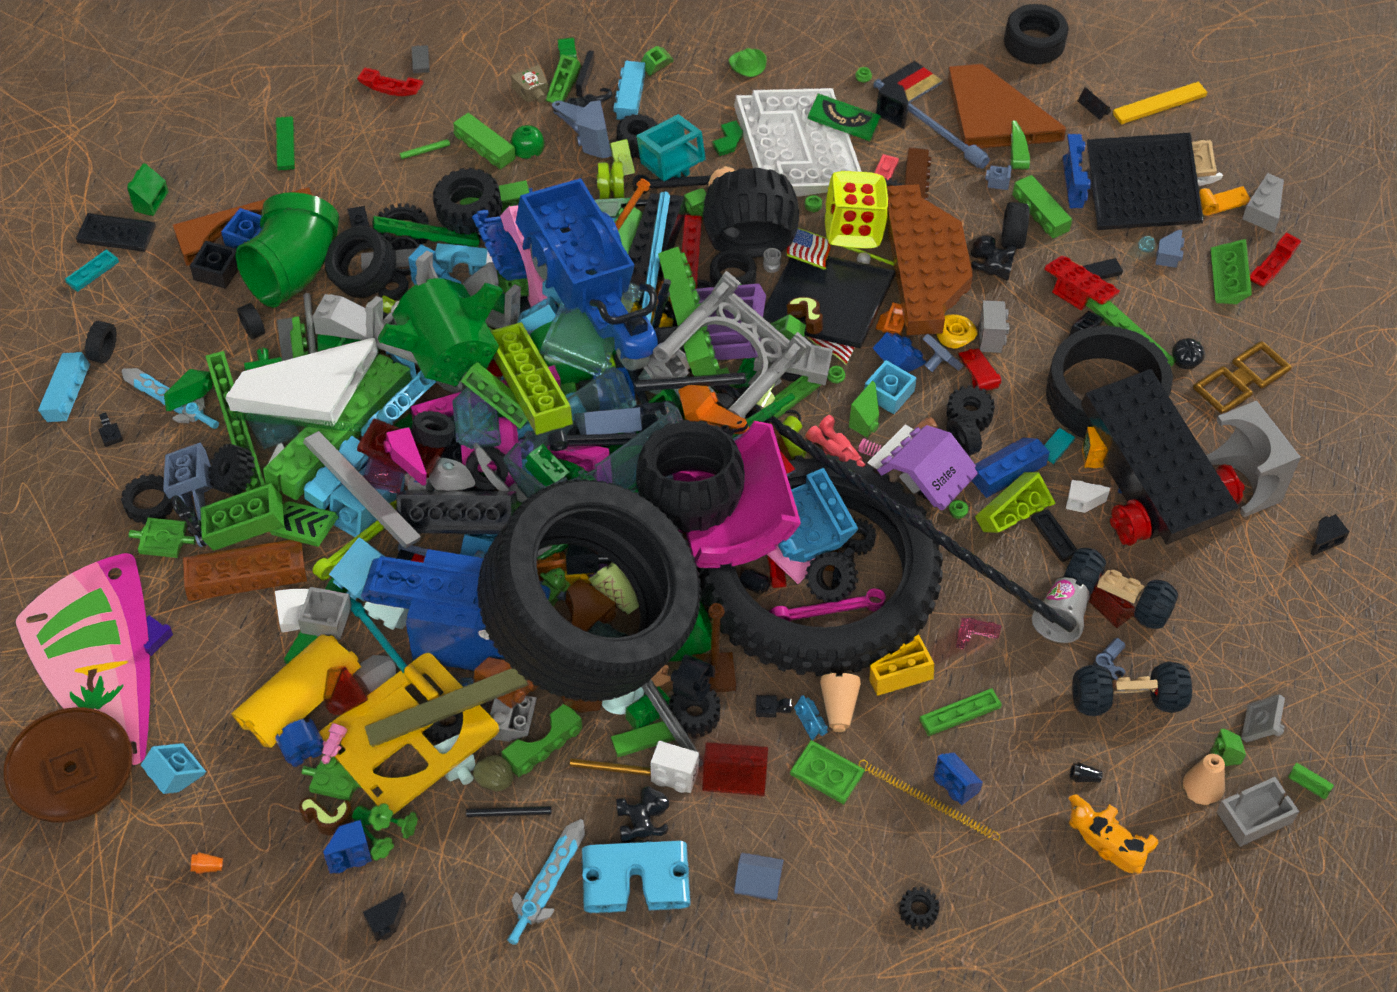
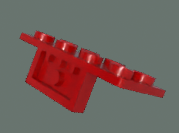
[1044,256,1120,310]

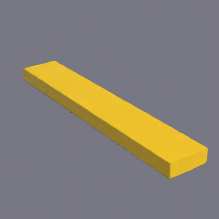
[1112,82,1207,124]

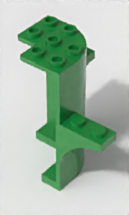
[377,278,503,386]

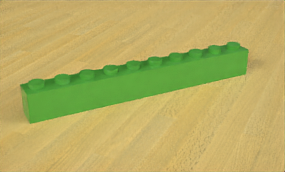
[206,351,265,492]

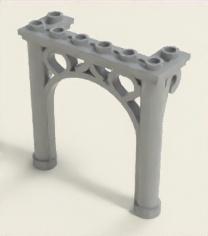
[653,271,811,419]

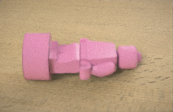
[321,723,348,765]

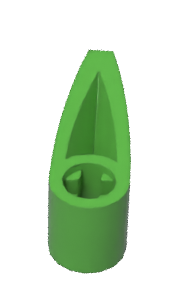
[1011,121,1030,169]

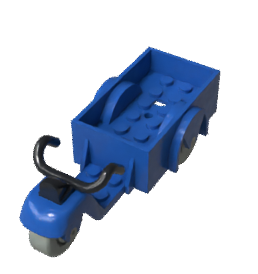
[515,178,658,371]

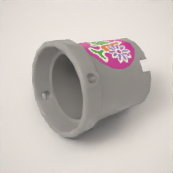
[1032,577,1090,643]

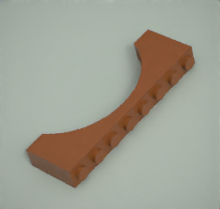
[173,187,312,266]
[474,578,616,709]

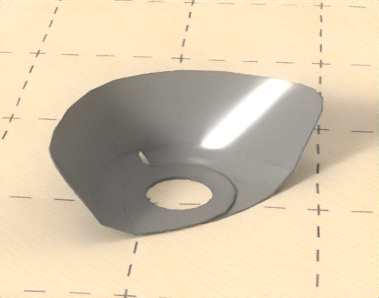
[429,458,475,491]

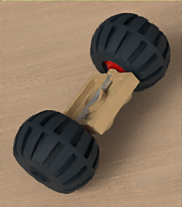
[1064,548,1178,629]
[1072,662,1192,716]

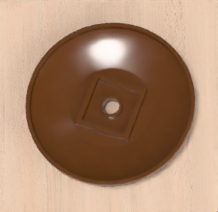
[3,707,133,823]

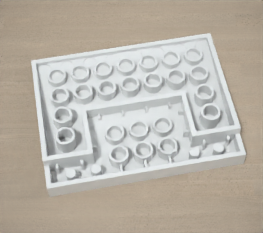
[734,88,861,197]

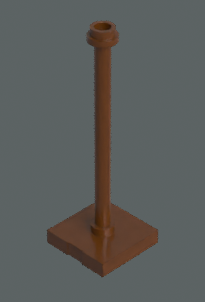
[692,603,736,692]

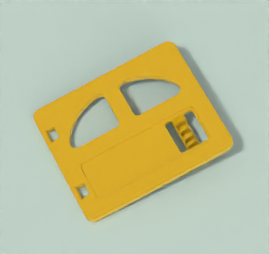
[319,653,499,814]

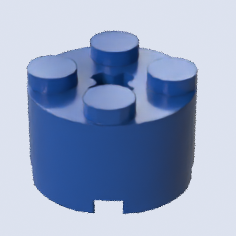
[275,719,324,767]

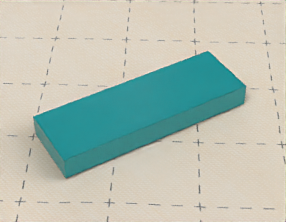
[65,249,119,292]

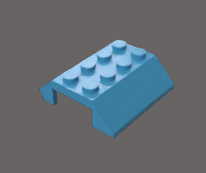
[778,468,858,562]

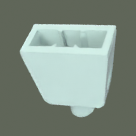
[434,734,476,785]

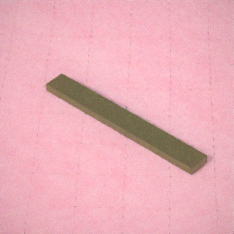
[365,668,528,747]

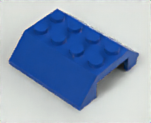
[472,210,527,281]

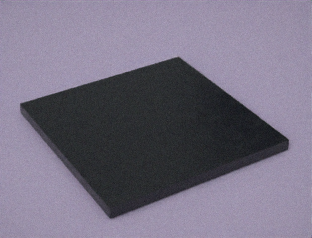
[763,256,896,349]

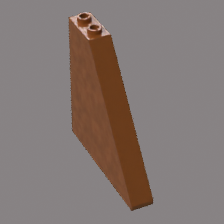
[948,64,1066,148]

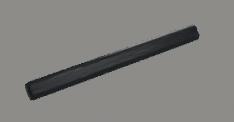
[634,373,746,392]

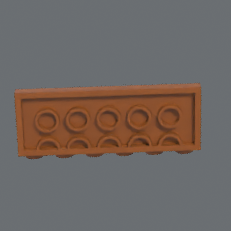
[183,540,307,601]

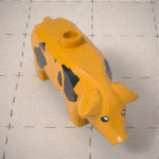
[1068,795,1158,874]

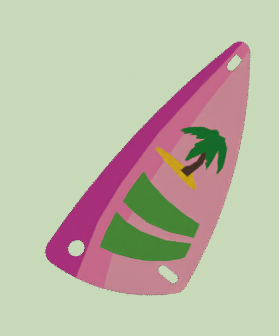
[16,553,150,765]

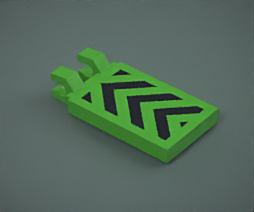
[269,501,338,547]

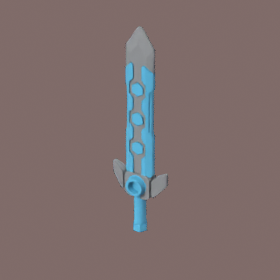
[122,368,219,429]
[507,819,585,945]

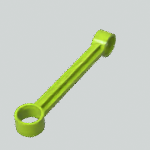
[312,501,397,581]

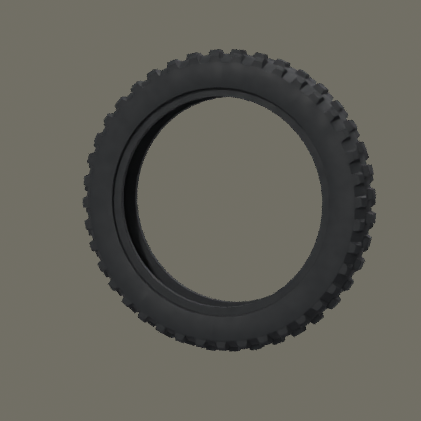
[697,455,943,676]

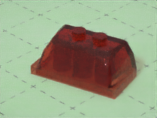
[357,418,445,478]

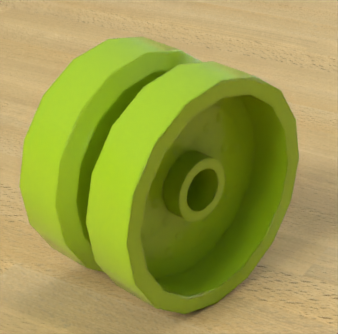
[597,162,624,199]

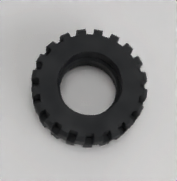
[433,168,502,235]

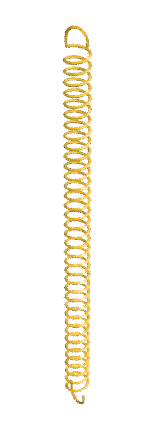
[859,760,1000,841]

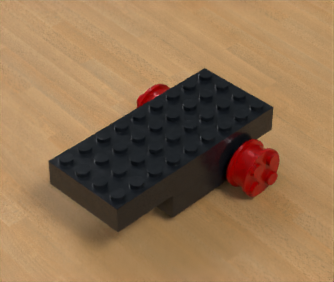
[1081,369,1245,546]

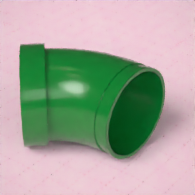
[236,192,339,308]

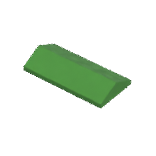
[1211,239,1252,304]

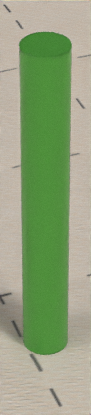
[399,139,450,160]

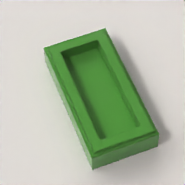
[1288,762,1334,800]

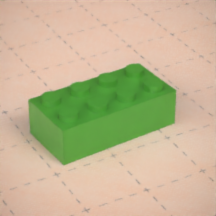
[201,483,284,551]

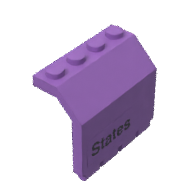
[877,425,978,511]

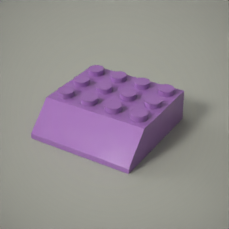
[681,283,766,360]

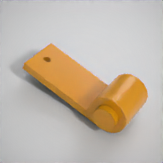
[1199,186,1251,216]

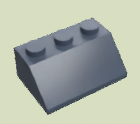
[574,407,642,435]

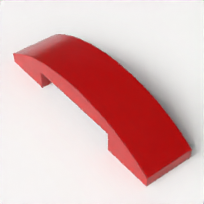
[357,67,424,96]
[1250,232,1302,288]

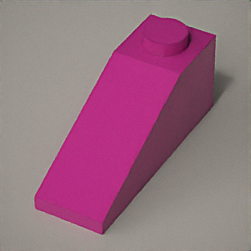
[384,427,427,486]

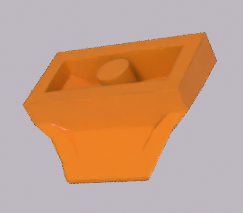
[876,302,905,336]

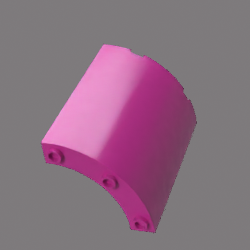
[672,421,801,568]

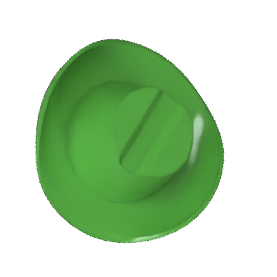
[729,48,766,77]

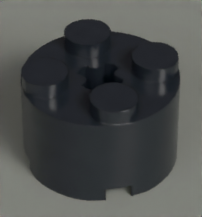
[670,654,715,703]

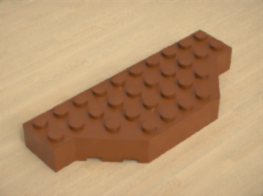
[886,184,973,335]

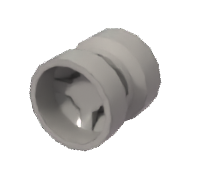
[763,248,781,273]

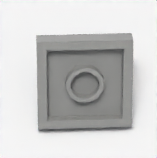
[1241,694,1285,742]

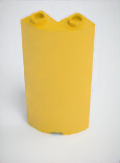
[231,634,361,748]

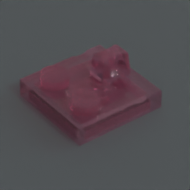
[363,457,406,494]

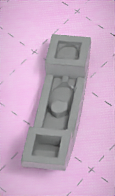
[473,442,528,502]

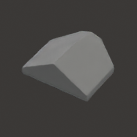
[353,655,396,694]

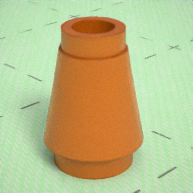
[191,852,223,874]

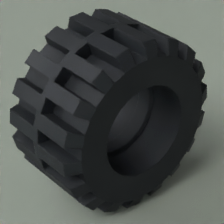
[617,114,658,159]
[805,552,859,602]

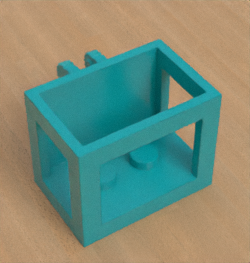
[636,114,706,181]

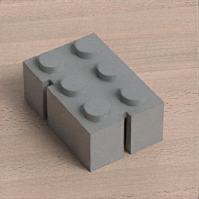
[1216,777,1299,847]

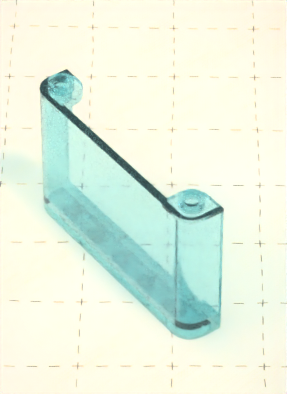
[540,270,643,379]

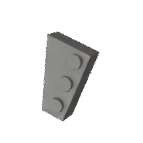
[1242,173,1284,233]

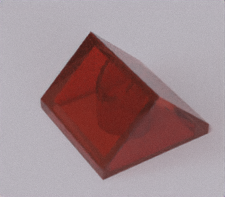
[1089,584,1135,628]

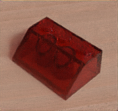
[702,742,768,796]

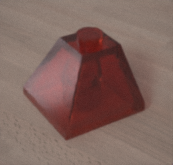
[323,666,368,715]

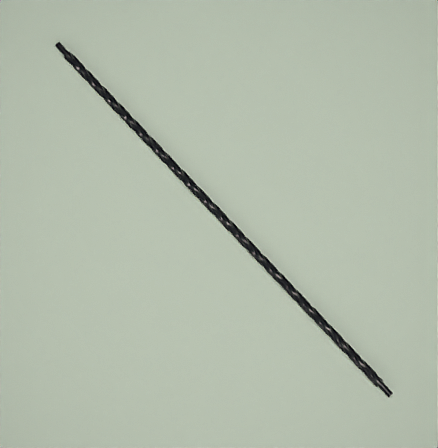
[688,368,1075,633]

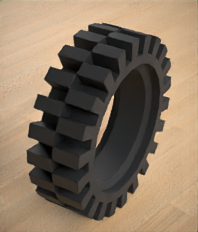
[378,203,429,250]

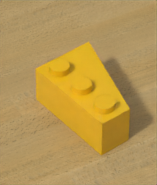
[869,634,935,696]

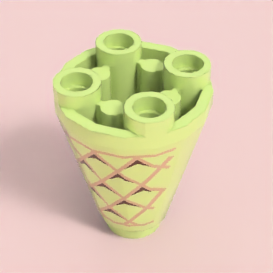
[589,562,639,615]

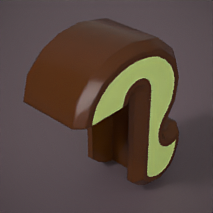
[787,297,823,334]
[299,797,353,836]

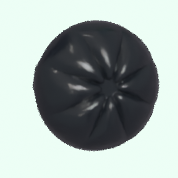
[1172,338,1205,370]

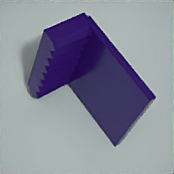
[144,615,173,656]

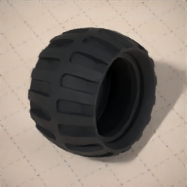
[703,168,799,258]
[636,420,745,532]

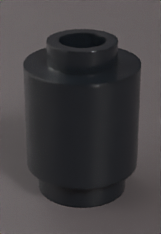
[740,569,770,595]

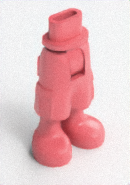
[805,415,866,468]

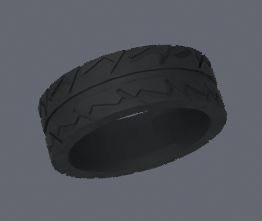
[1046,326,1173,439]

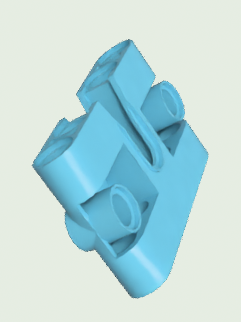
[361,371,437,441]
[582,841,690,913]

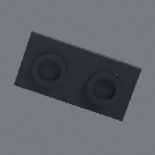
[1077,87,1111,120]

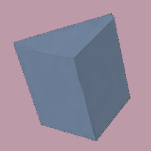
[734,853,784,901]

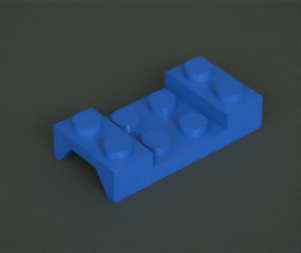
[1063,134,1091,208]

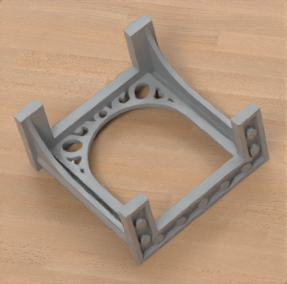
[365,251,521,388]

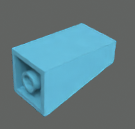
[329,460,405,537]

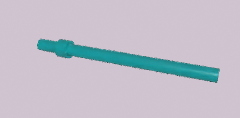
[349,596,408,673]

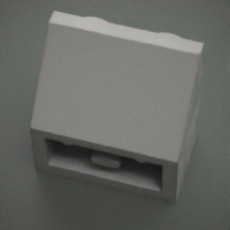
[490,696,537,742]

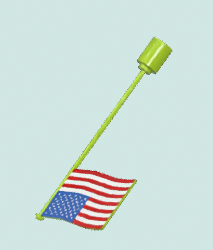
[786,228,894,270]

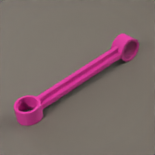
[769,588,886,622]

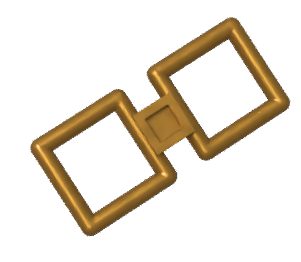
[1193,341,1292,414]

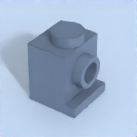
[985,165,1012,190]

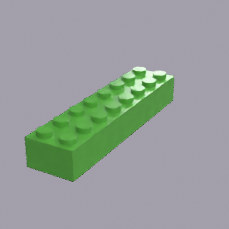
[658,247,720,376]

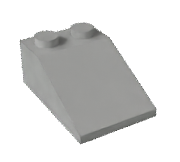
[313,294,367,340]

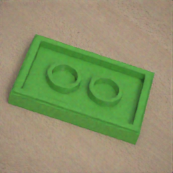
[790,740,865,804]

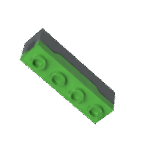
[277,317,308,361]

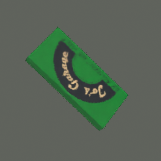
[807,93,881,141]

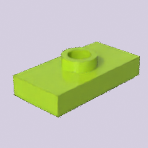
[609,139,635,176]

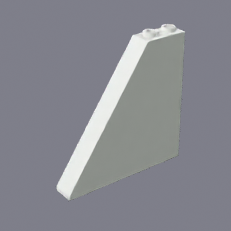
[226,338,378,427]

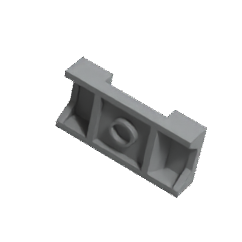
[753,337,833,385]

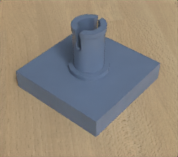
[923,333,964,372]

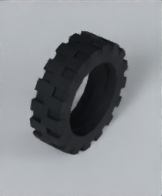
[121,474,173,524]

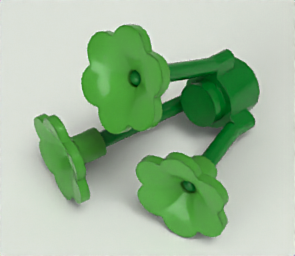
[353,803,418,860]

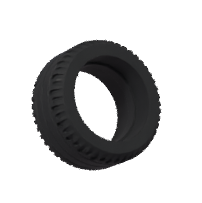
[1001,202,1030,250]
[710,250,757,286]

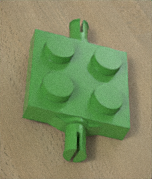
[129,518,196,558]
[302,754,361,801]

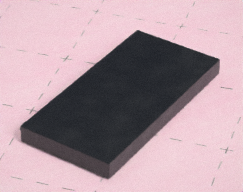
[76,213,156,252]

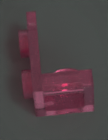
[956,617,1001,649]

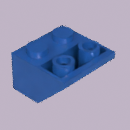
[873,332,926,373]
[934,753,983,806]
[323,820,372,874]

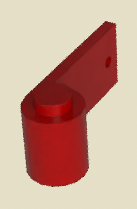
[958,348,1001,391]

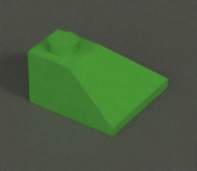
[849,381,879,438]

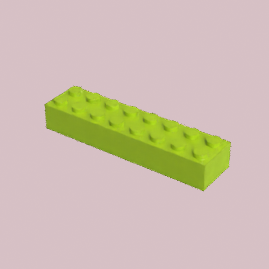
[491,322,573,435]

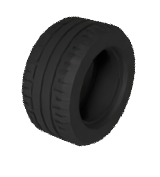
[1004,4,1069,64]
[325,226,396,298]

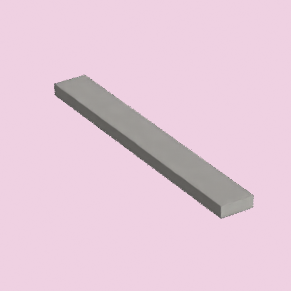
[303,431,421,549]

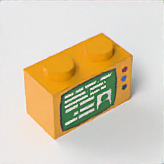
[1082,427,1108,469]

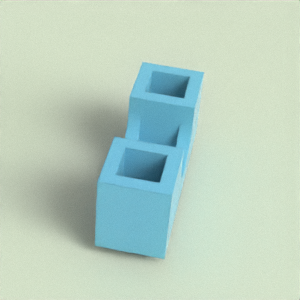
[435,243,487,275]

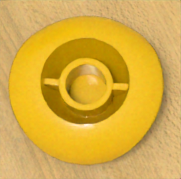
[936,314,978,348]

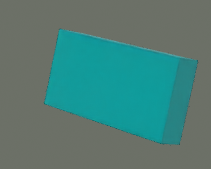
[1044,428,1075,464]

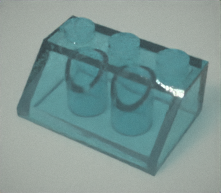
[452,387,501,449]

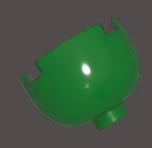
[510,125,545,159]

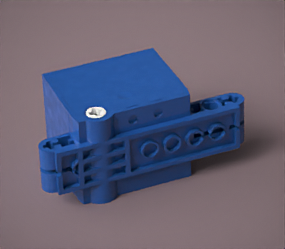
[361,549,551,671]

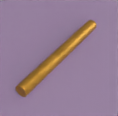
[570,758,651,776]

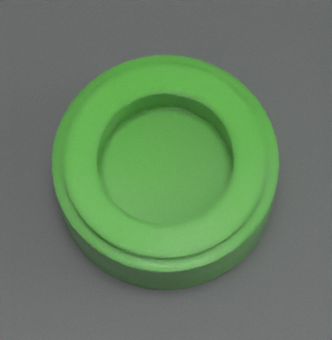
[805,195,822,212]

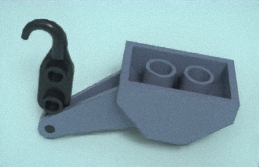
[552,88,612,158]
[163,442,213,547]

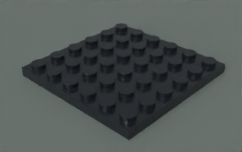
[1087,133,1203,230]

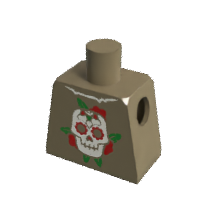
[511,65,548,103]

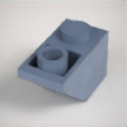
[1155,230,1185,268]

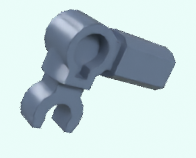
[1093,638,1126,680]

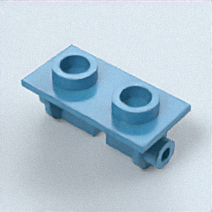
[794,695,828,740]

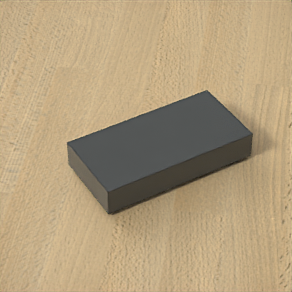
[412,45,430,73]

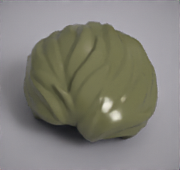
[473,755,513,792]

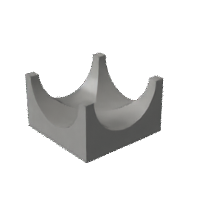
[1206,401,1301,517]

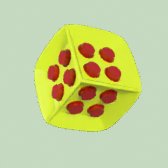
[825,171,888,248]

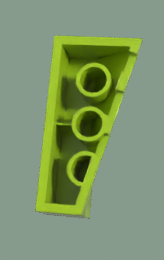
[975,472,1056,533]

